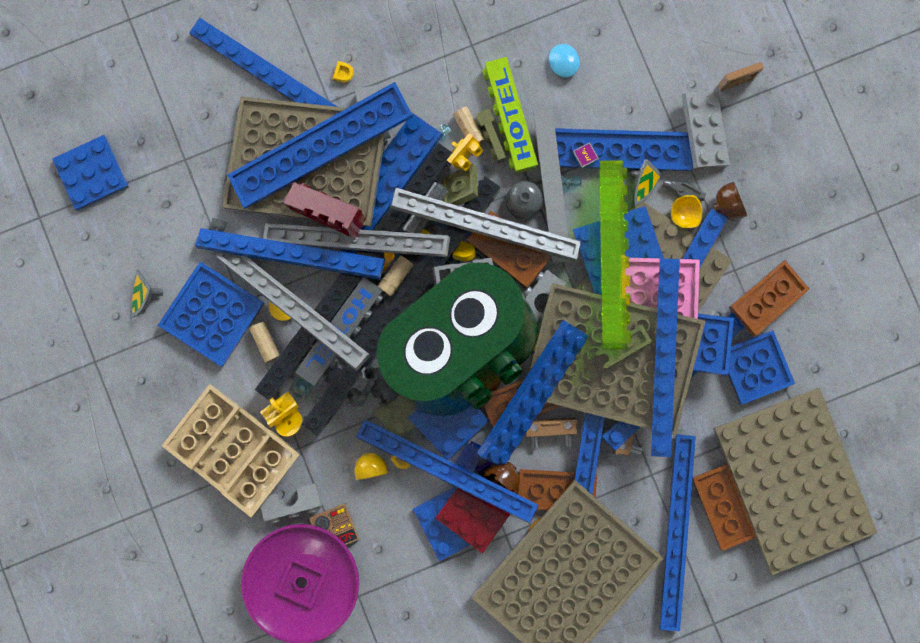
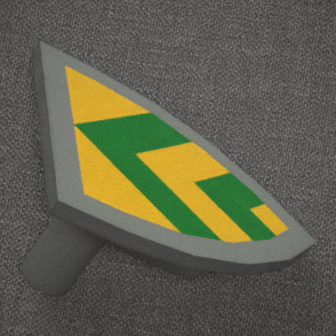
[629,159,663,206]
[131,270,163,317]

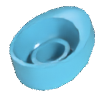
[549,44,580,78]

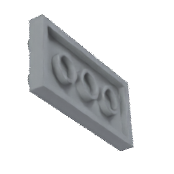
[682,91,730,169]

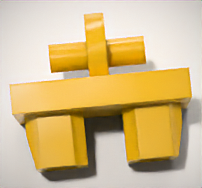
[447,134,483,171]
[260,391,299,427]

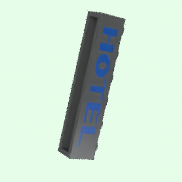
[295,277,384,386]

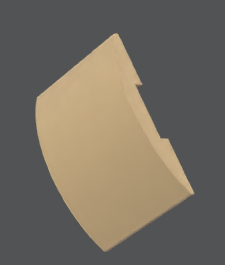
[162,384,300,518]

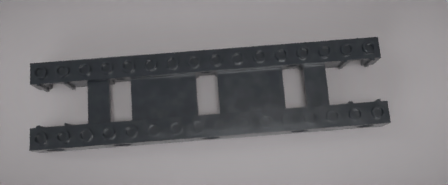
[254,143,500,436]

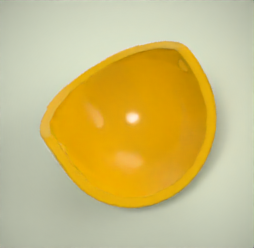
[671,195,702,228]
[354,452,388,480]

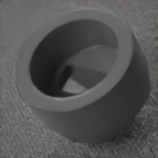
[211,218,227,232]

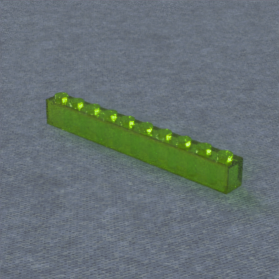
[599,160,631,350]

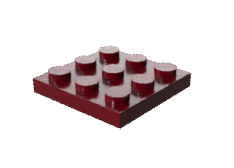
[435,488,511,553]

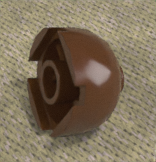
[714,182,748,221]
[481,462,520,494]

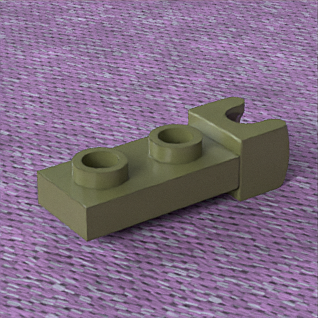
[476,109,506,164]
[595,325,652,370]

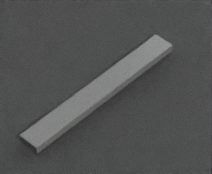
[533,109,571,263]

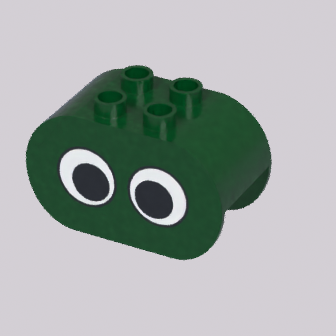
[377,262,538,416]

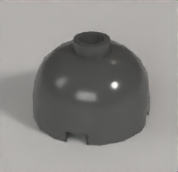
[506,181,543,219]
[371,367,399,407]

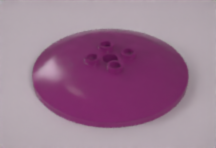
[241,524,360,643]

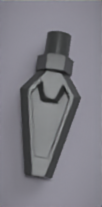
[662,180,706,201]

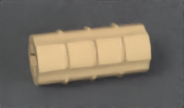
[453,106,485,144]
[377,256,414,297]
[249,322,280,364]

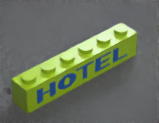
[482,57,538,174]

